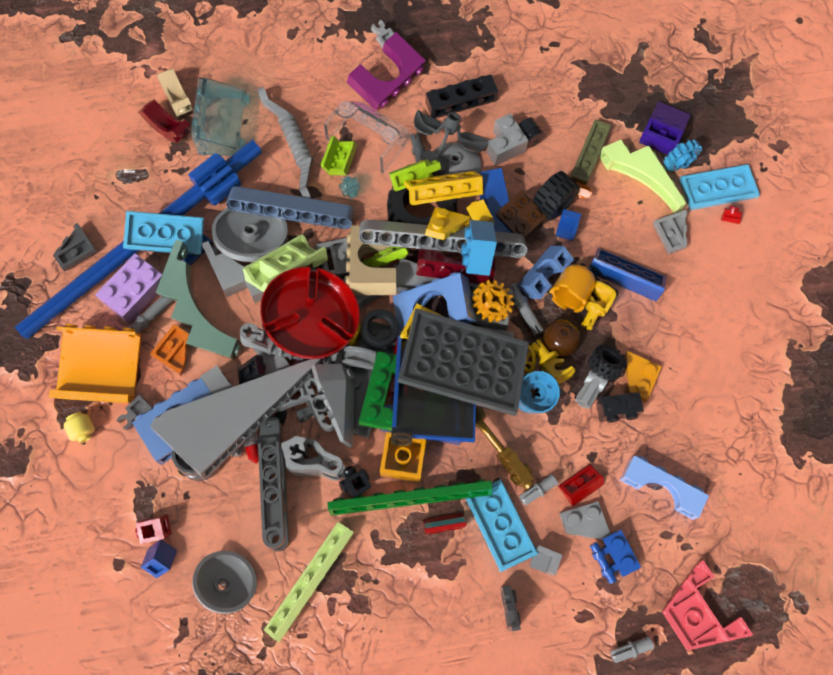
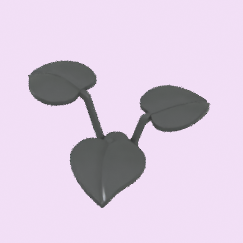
[414,110,490,172]

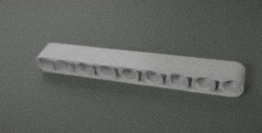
[359,220,527,258]

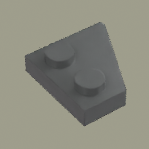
[53,223,97,272]
[500,586,521,631]

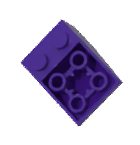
[639,101,690,155]

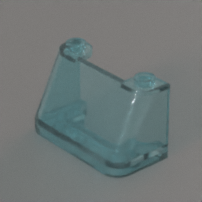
[192,78,250,156]

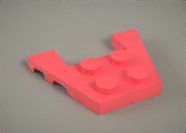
[662,560,753,650]

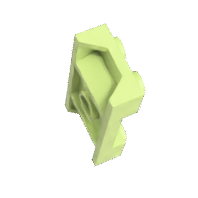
[243,234,328,292]

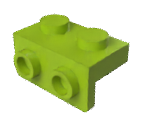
[321,136,358,175]

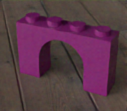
[347,32,426,112]

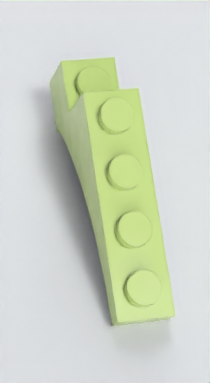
[599,140,686,214]

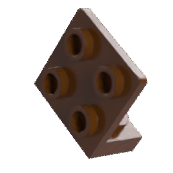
[496,190,546,237]

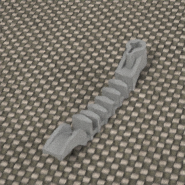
[240,323,377,370]

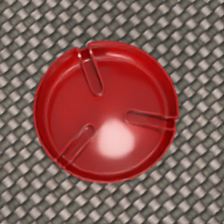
[260,267,360,359]

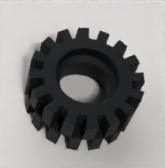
[588,344,627,381]

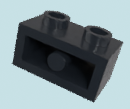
[596,392,644,423]

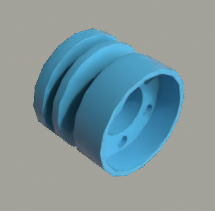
[518,371,560,414]

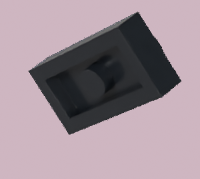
[237,355,266,385]

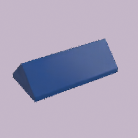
[589,248,667,301]

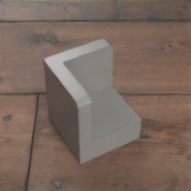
[530,545,562,576]

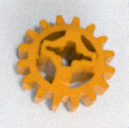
[471,280,514,323]

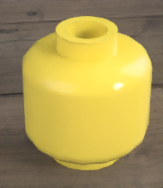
[64,412,95,443]

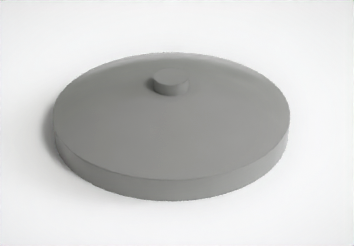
[212,208,288,262]

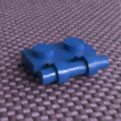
[590,529,641,584]

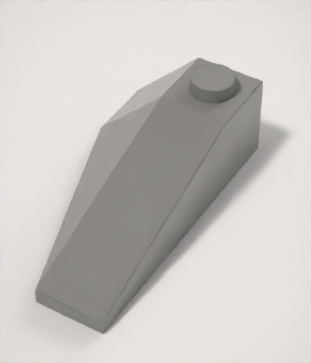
[311,363,355,448]

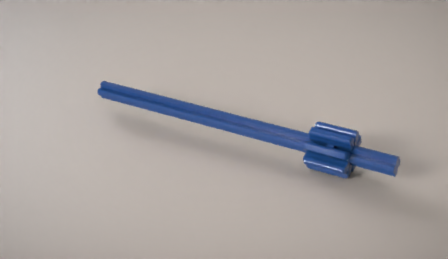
[14,140,262,339]

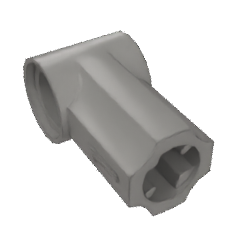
[575,368,609,409]

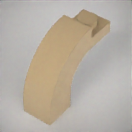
[156,68,193,116]

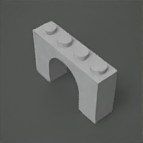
[200,348,290,394]

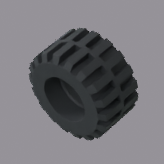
[533,171,580,221]

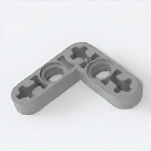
[276,378,335,432]

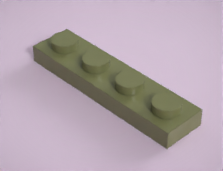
[570,119,611,185]

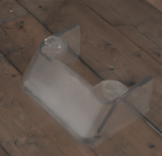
[324,101,410,173]

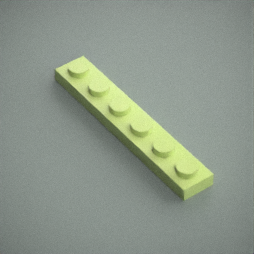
[264,522,354,642]

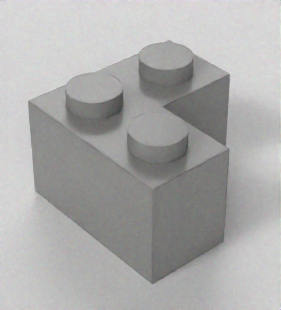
[487,113,528,166]

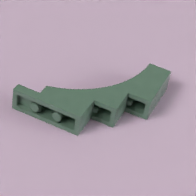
[156,239,241,360]

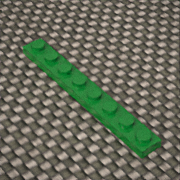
[327,479,493,516]

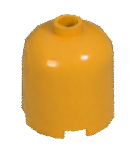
[550,264,596,313]

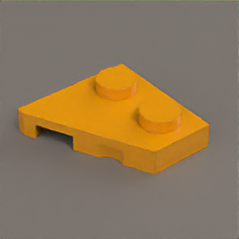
[625,351,662,402]

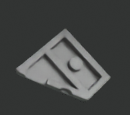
[559,502,610,540]

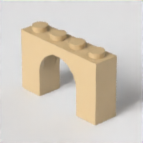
[346,226,396,295]

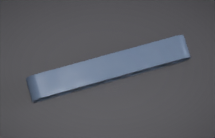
[226,186,355,229]

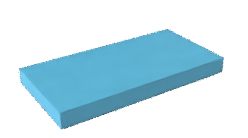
[679,164,760,210]
[123,211,204,255]
[466,479,538,573]

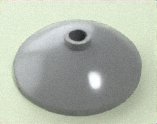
[433,142,481,176]
[192,551,257,614]

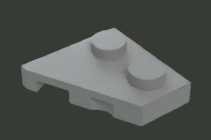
[653,210,687,255]

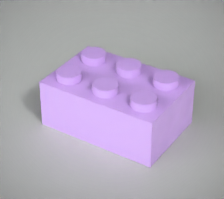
[95,254,162,325]

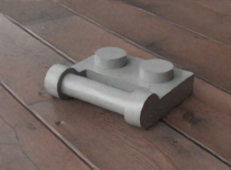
[315,238,350,277]

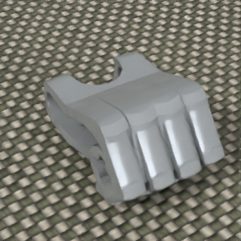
[281,436,345,481]

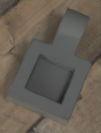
[296,400,327,423]

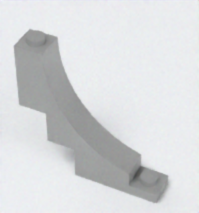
[202,241,316,303]

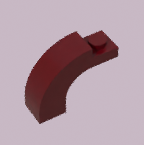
[138,99,190,143]

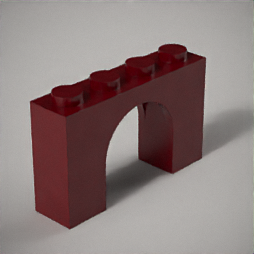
[416,237,495,284]

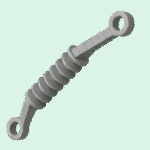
[257,87,313,199]

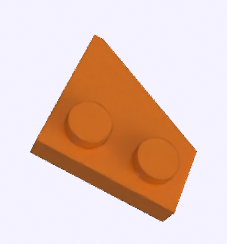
[150,324,189,376]

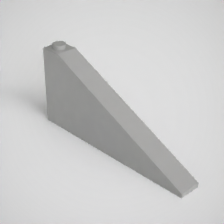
[150,359,321,480]

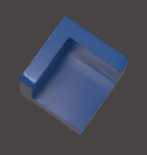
[556,209,581,241]
[141,539,177,578]

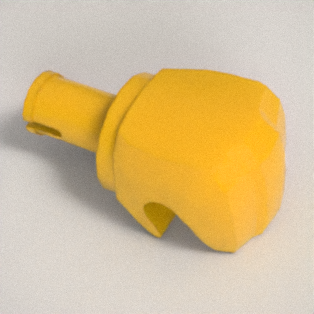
[581,281,616,330]
[531,339,575,384]

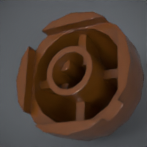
[541,319,580,359]

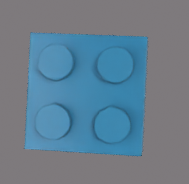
[461,220,497,276]

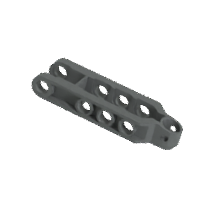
[258,416,290,552]

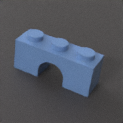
[517,246,574,300]

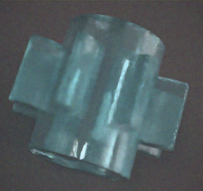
[339,175,361,199]

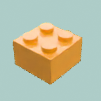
[380,432,426,482]

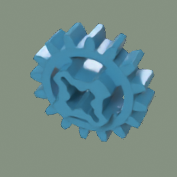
[663,139,702,172]

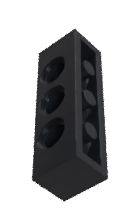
[425,74,498,119]

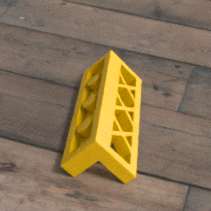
[404,171,483,205]

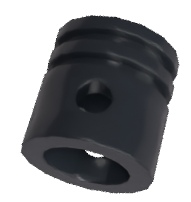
[518,117,545,148]

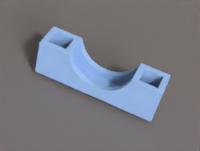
[620,455,709,520]

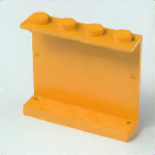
[49,324,142,403]

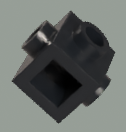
[338,465,371,497]

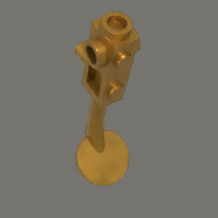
[459,408,535,490]

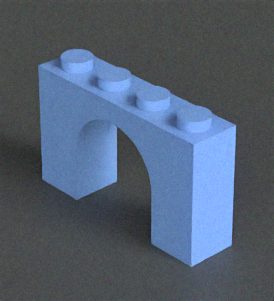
[393,272,476,333]
[132,378,212,465]

